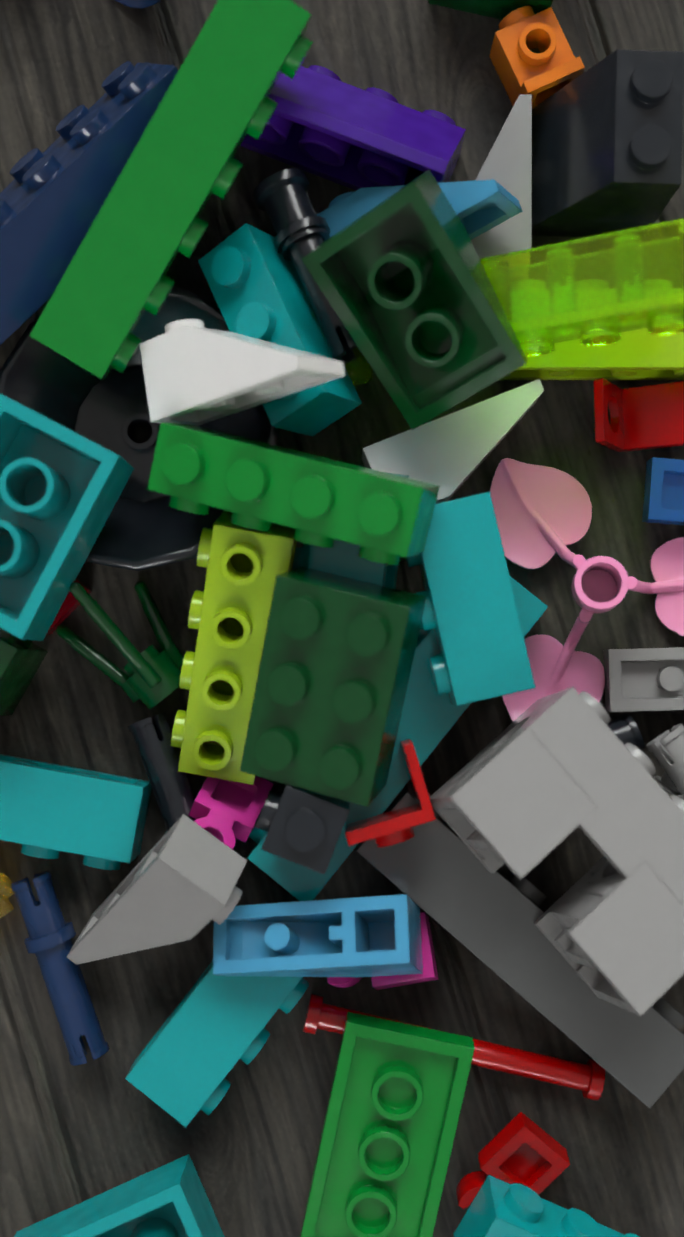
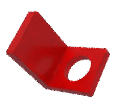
[594,378,684,452]
[344,739,436,847]

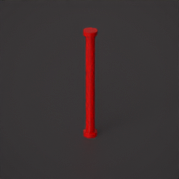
[303,994,605,1101]

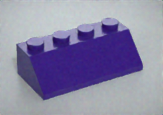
[240,65,466,191]

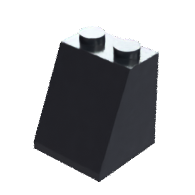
[532,49,684,239]

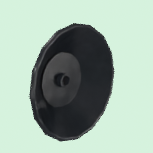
[0,287,280,571]

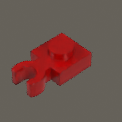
[456,1111,571,1210]

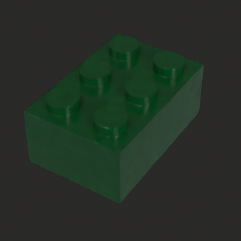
[240,566,427,807]

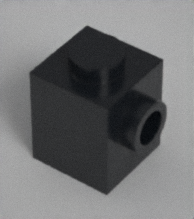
[256,784,350,875]

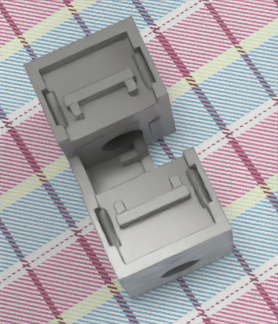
[429,687,684,1016]

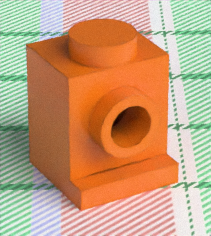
[489,6,585,109]

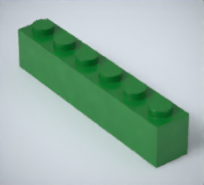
[30,0,313,379]

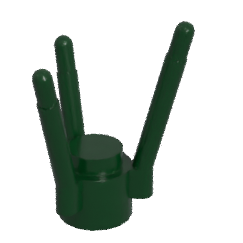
[56,581,184,710]

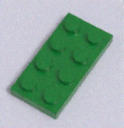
[300,1011,475,1237]

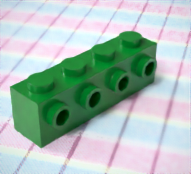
[148,422,440,565]

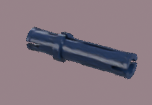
[10,870,110,1066]

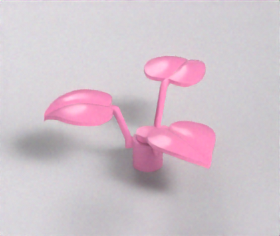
[490,458,684,722]

